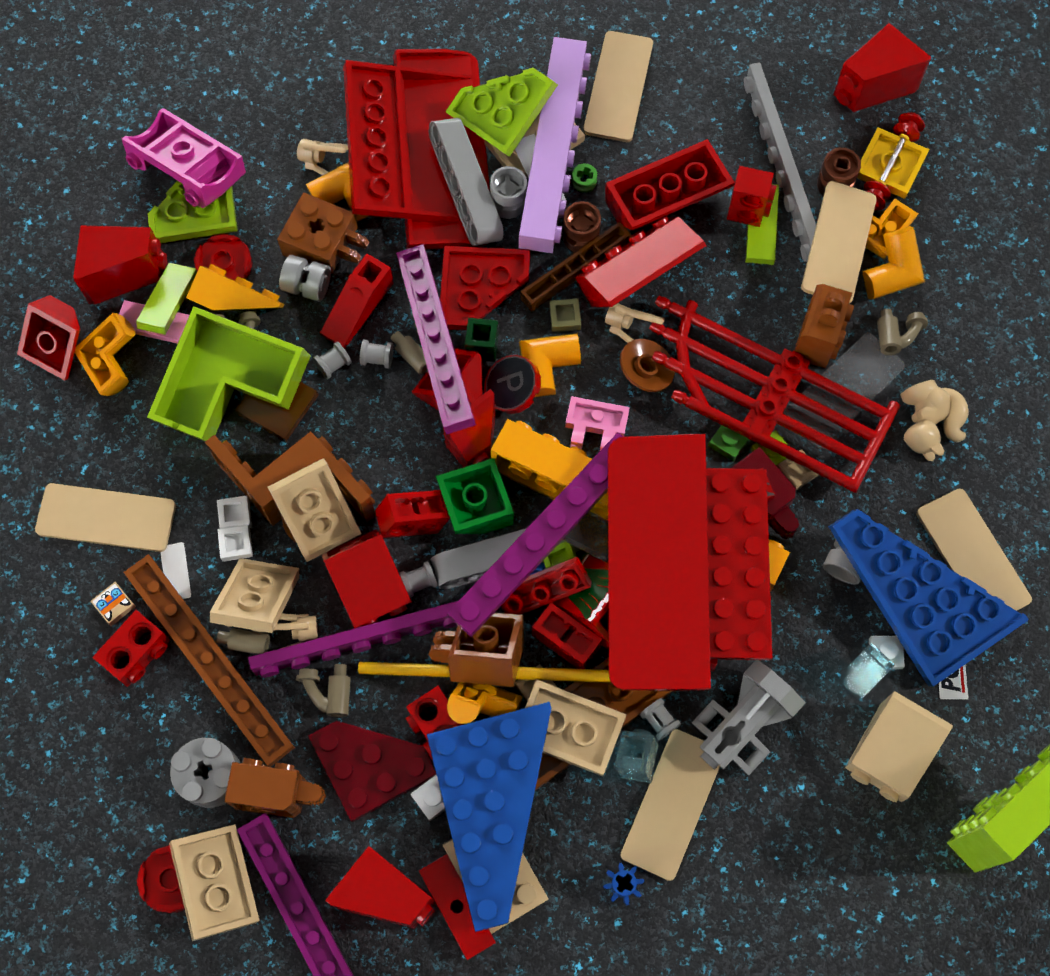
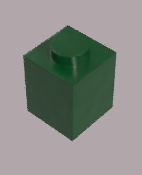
[465,318,499,362]

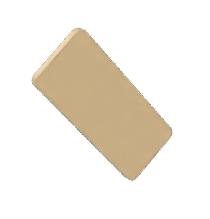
[584,31,653,142]
[801,181,877,304]
[35,483,176,552]
[916,488,1032,611]
[620,729,720,881]

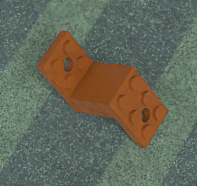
[205,431,376,526]

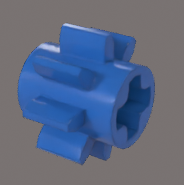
[603,863,645,906]

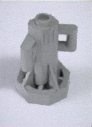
[692,660,806,775]

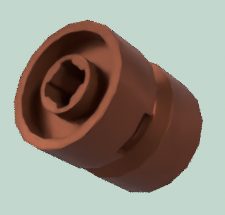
[817,147,861,196]
[563,201,601,253]

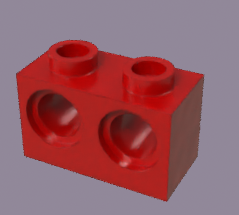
[727,165,777,227]
[375,490,450,538]
[532,603,602,669]
[92,610,170,687]
[405,686,464,761]

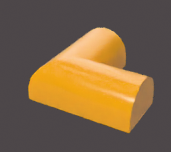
[305,162,368,221]
[865,198,919,259]
[862,226,925,300]
[75,312,136,396]
[519,333,581,397]
[447,682,523,724]

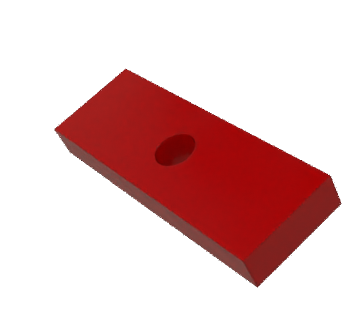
[501,556,592,615]
[419,854,496,961]

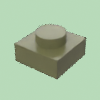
[549,299,581,332]

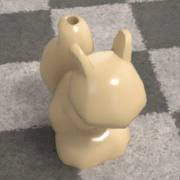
[900,380,969,462]

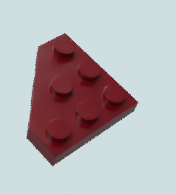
[308,720,437,822]

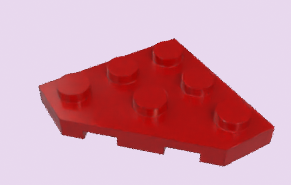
[440,246,530,330]

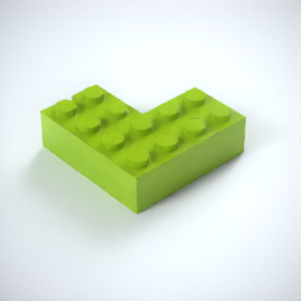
[147,306,311,441]
[947,744,1050,873]

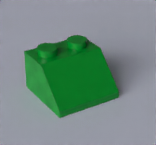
[436,458,514,534]

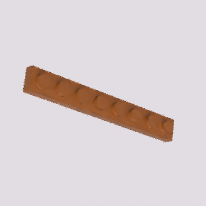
[123,554,295,767]

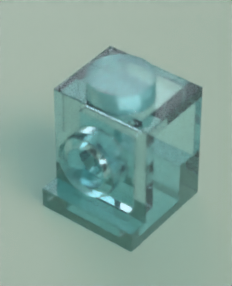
[843,643,895,698]
[614,729,659,783]

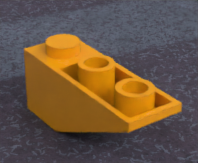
[186,264,285,311]

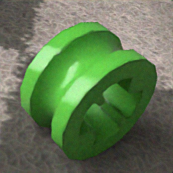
[572,163,597,193]

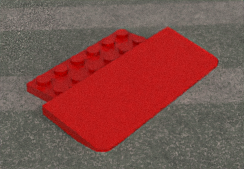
[343,49,490,249]
[608,434,772,691]

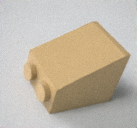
[845,691,953,802]

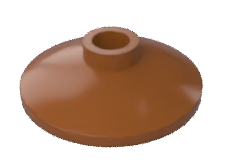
[620,339,675,392]

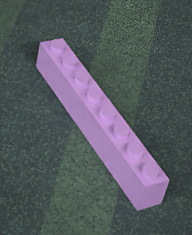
[519,37,591,254]

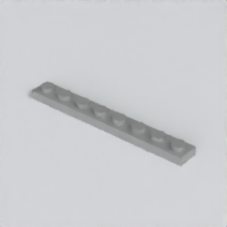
[744,62,816,262]

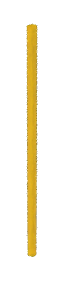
[358,662,611,683]

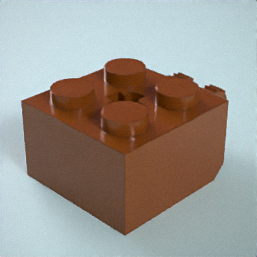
[277,192,369,274]
[794,284,854,369]
[428,613,525,687]
[224,758,327,818]

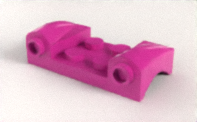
[122,108,246,208]

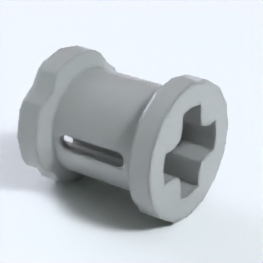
[360,339,394,369]
[313,342,352,380]
[399,561,438,598]
[639,698,681,740]

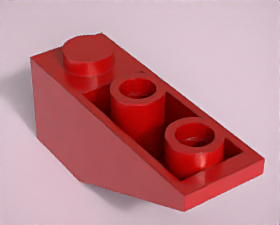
[320,253,394,349]

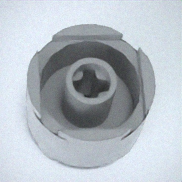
[170,738,240,808]

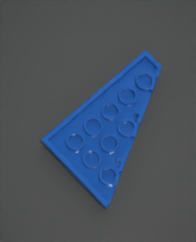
[828,509,1029,687]
[427,702,551,932]

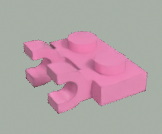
[565,396,630,451]

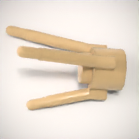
[297,139,348,175]
[605,303,665,343]
[253,613,318,649]

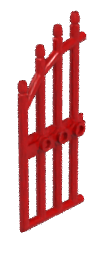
[649,296,900,493]

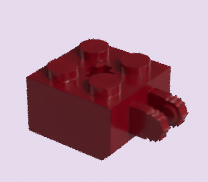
[731,447,800,540]

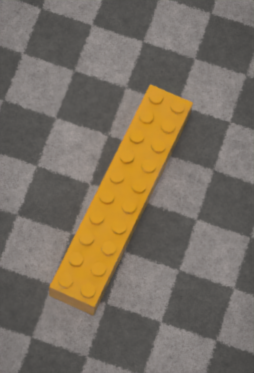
[491,419,790,592]

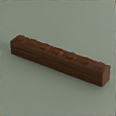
[520,222,631,312]

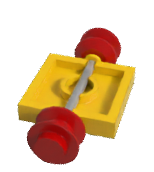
[857,112,930,211]

